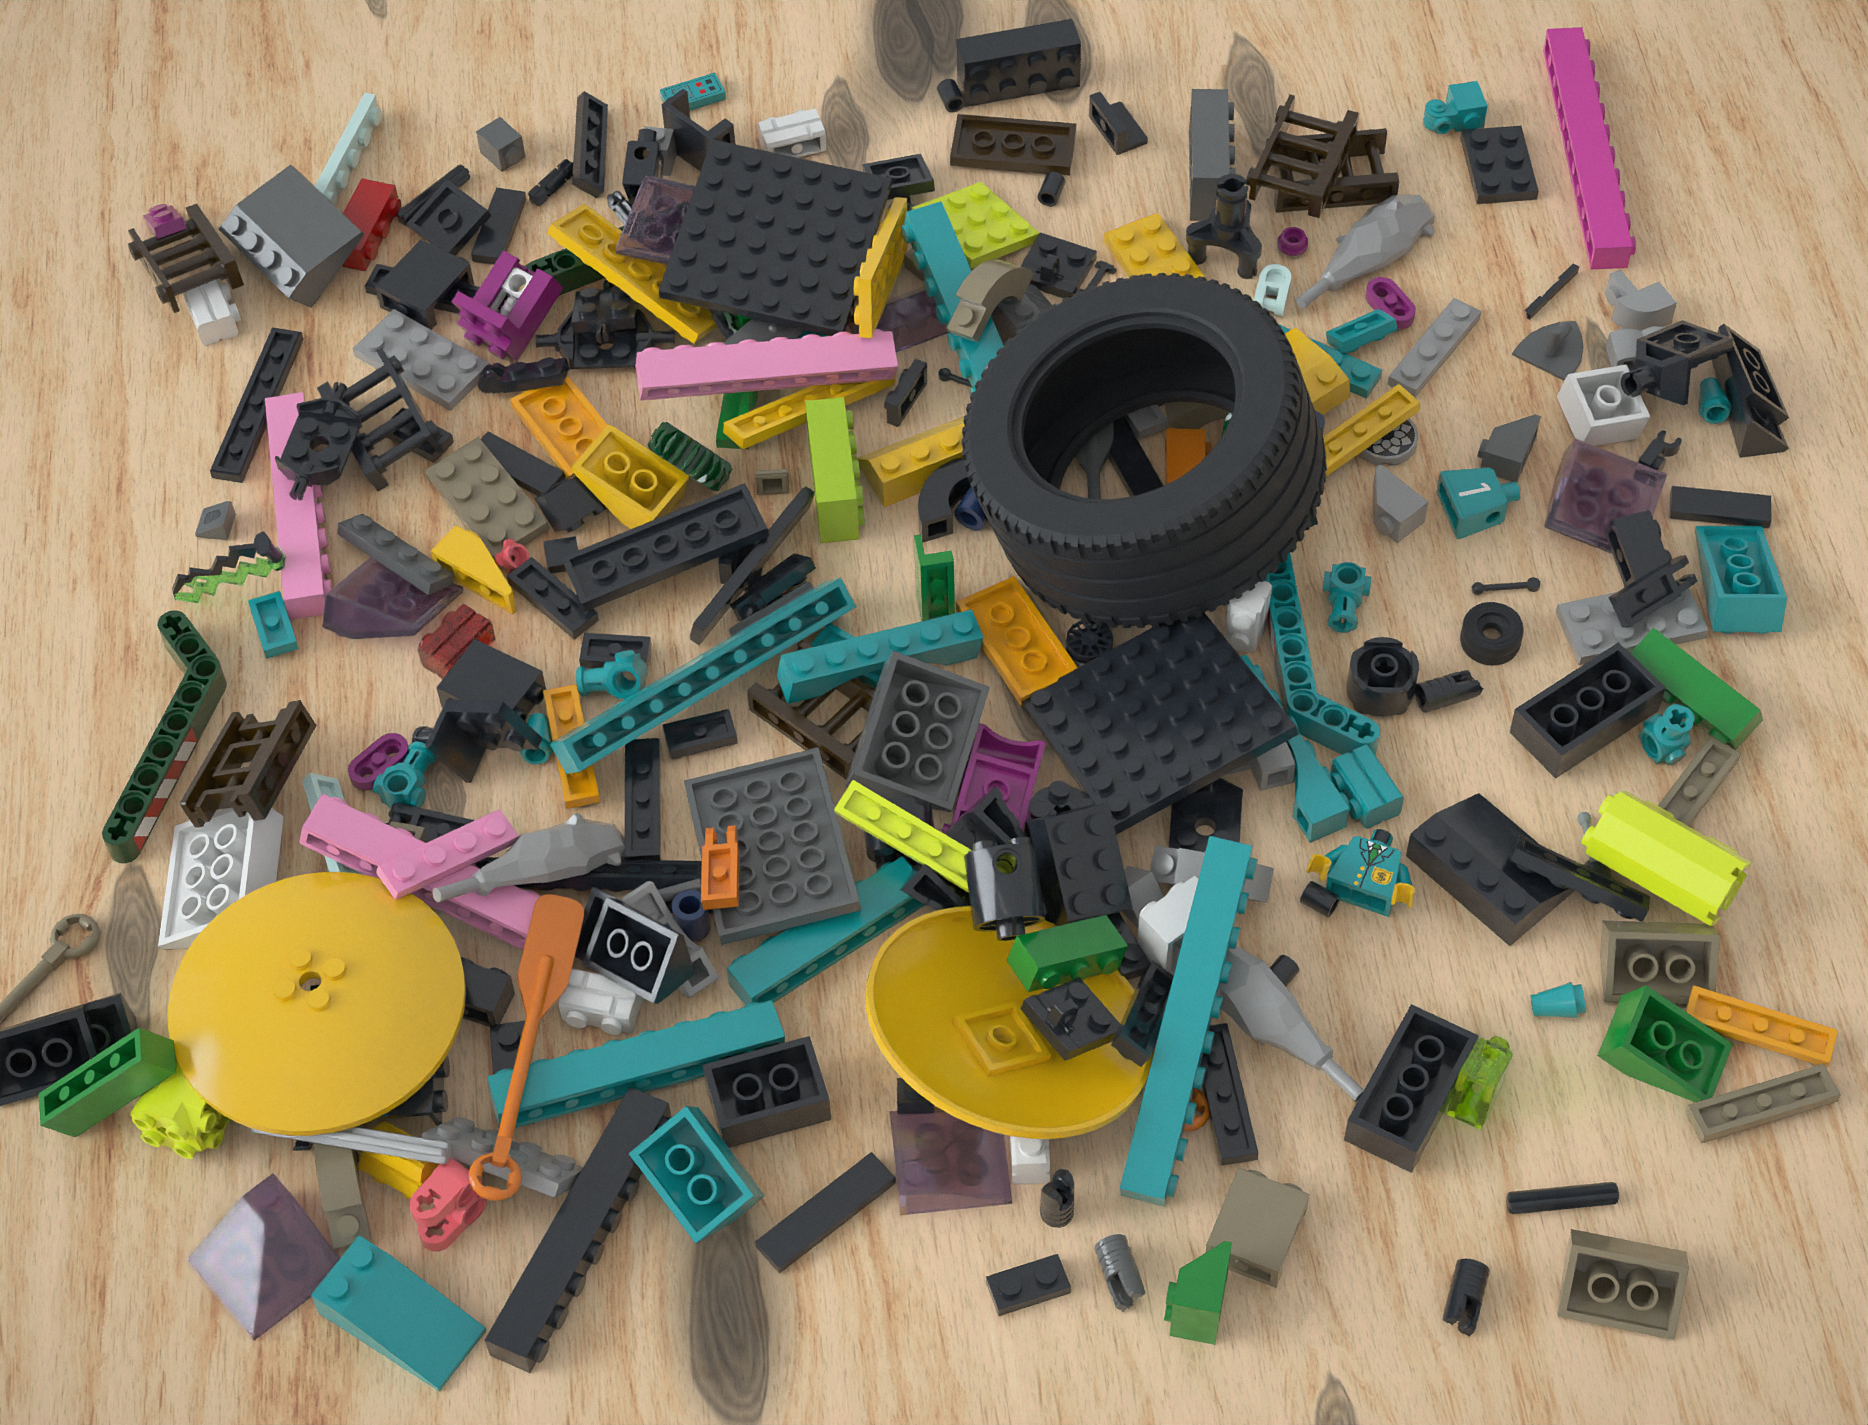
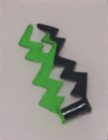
[172,531,286,603]

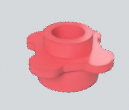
[495,539,529,574]

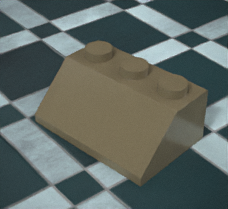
[1600,920,1720,1005]
[1558,1229,1689,1340]

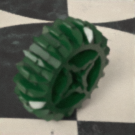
[648,422,733,491]

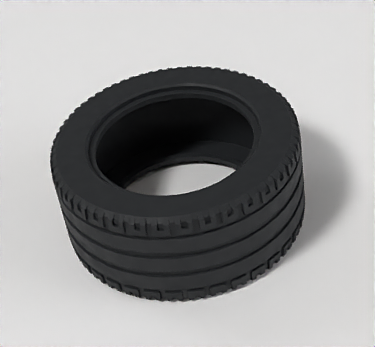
[962,273,1327,628]

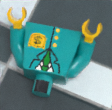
[1305,829,1415,917]

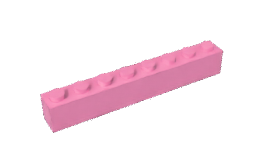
[635,329,898,401]
[265,392,334,620]
[299,793,541,950]

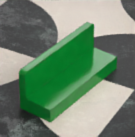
[914,534,955,621]

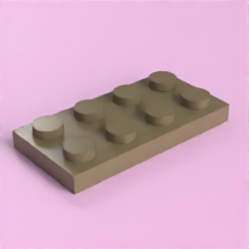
[424,437,550,563]

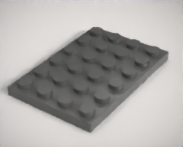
[684,747,861,945]

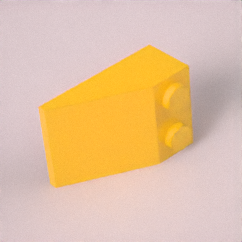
[1285,327,1351,415]
[571,424,690,529]

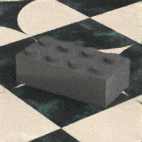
[1189,89,1236,221]

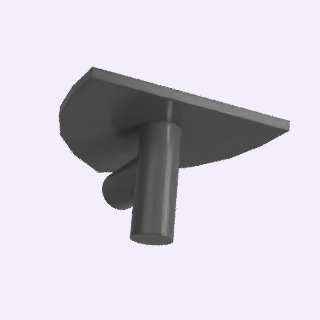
[1512,321,1583,381]

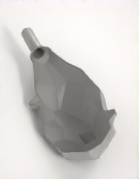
[1296,195,1435,309]
[433,813,625,902]
[1218,945,1364,1102]

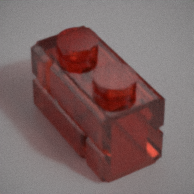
[417,604,496,679]

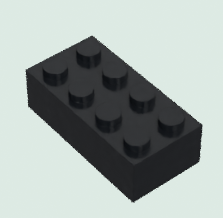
[956,19,1081,107]
[1510,642,1666,779]
[1344,1004,1479,1173]

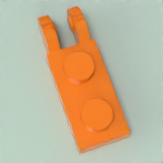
[701,825,740,910]

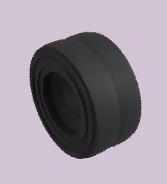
[1460,602,1524,666]

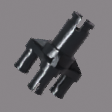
[1186,174,1262,279]

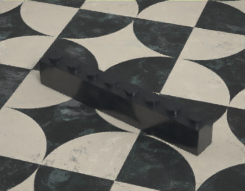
[485,1087,672,1373]

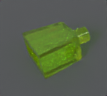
[1447,1036,1513,1130]

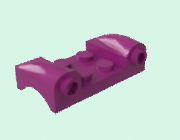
[941,723,1046,834]

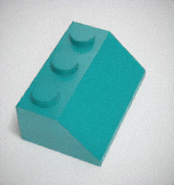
[629,1106,765,1244]

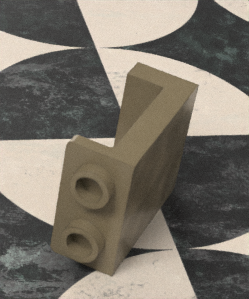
[1205,1168,1310,1288]

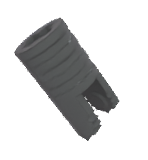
[1094,1234,1146,1312]

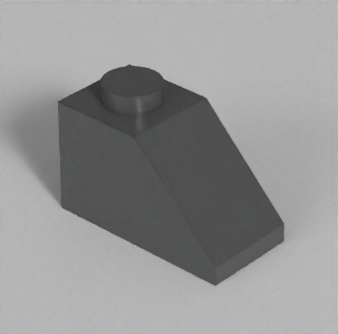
[1477,414,1541,483]

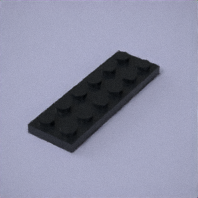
[561,483,770,612]

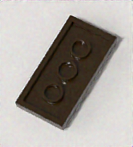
[950,114,1077,176]

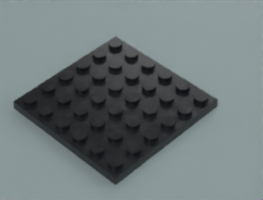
[658,139,892,336]
[1022,612,1299,835]

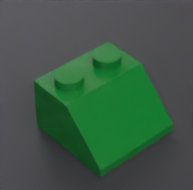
[1164,1241,1232,1345]

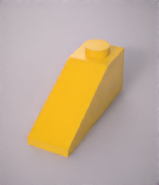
[431,525,517,615]

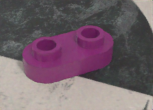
[1365,277,1416,329]
[348,733,409,791]

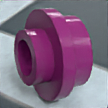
[1277,227,1308,256]

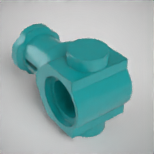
[1322,562,1371,633]
[576,650,648,700]
[1638,704,1694,765]
[373,741,438,809]

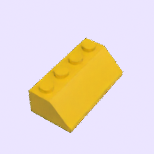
[857,416,965,507]

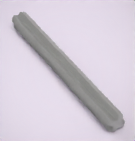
[251,1127,452,1165]

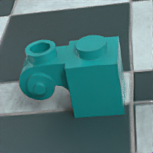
[1423,81,1488,134]

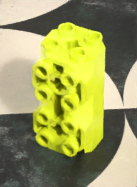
[1581,791,1752,926]
[130,1058,231,1159]

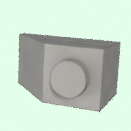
[1373,464,1428,543]

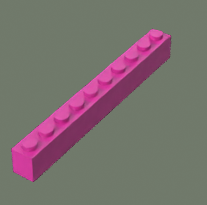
[1543,27,1636,270]

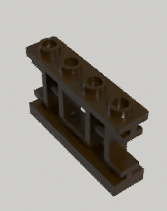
[180,700,317,828]

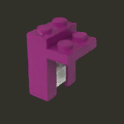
[452,250,563,362]

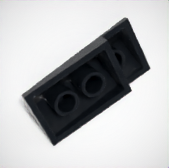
[1712,324,1789,458]
[574,887,695,1004]
[0,993,137,1106]

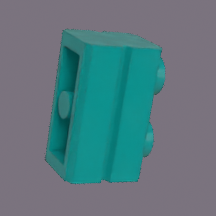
[1330,744,1404,829]

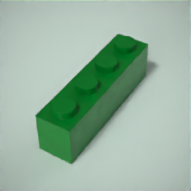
[1630,627,1763,750]
[39,1028,176,1138]

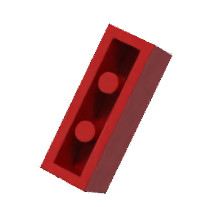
[342,178,402,272]

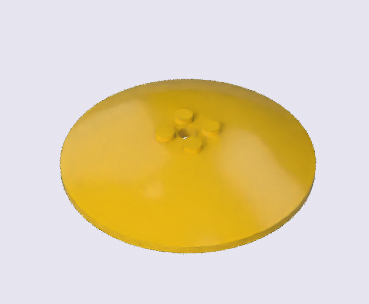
[168,872,466,1136]
[865,906,1153,1139]

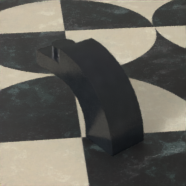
[918,456,971,543]

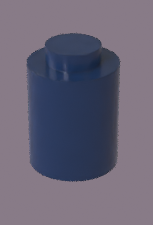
[954,486,988,531]
[672,890,711,942]

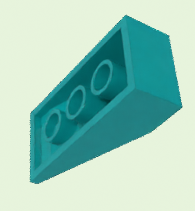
[1695,526,1787,634]
[311,1235,487,1392]

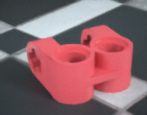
[409,1158,487,1252]

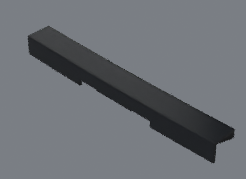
[1525,263,1579,320]

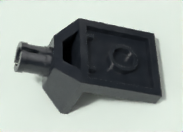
[1620,320,1734,406]
[412,699,543,783]

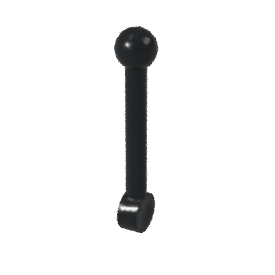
[938,368,972,388]
[1472,577,1540,595]

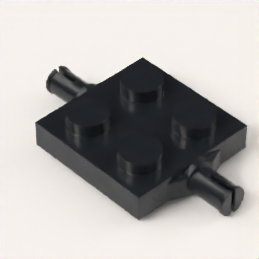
[571,280,639,343]

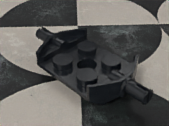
[535,309,675,369]
[275,382,362,500]
[1169,778,1243,852]

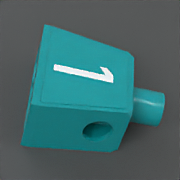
[1436,468,1520,539]

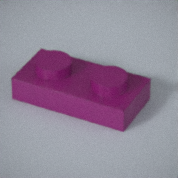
[143,204,187,239]

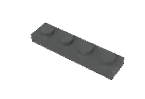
[337,514,454,595]

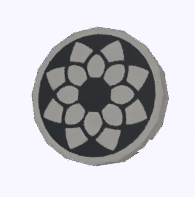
[1359,418,1418,466]

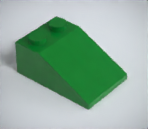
[1597,985,1733,1103]

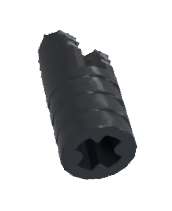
[1415,670,1484,713]
[1040,1169,1075,1228]
[1442,1258,1490,1337]

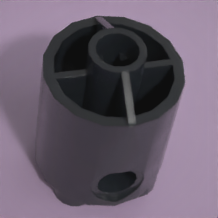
[964,837,1045,941]

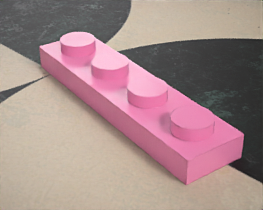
[376,809,519,900]

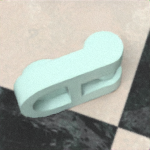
[1254,264,1291,317]

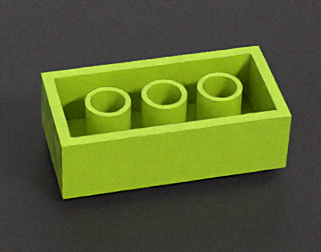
[805,397,865,543]

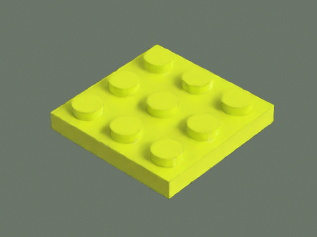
[912,182,1040,269]

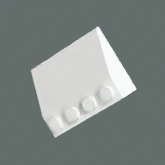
[158,808,284,949]

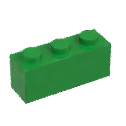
[1006,915,1128,992]

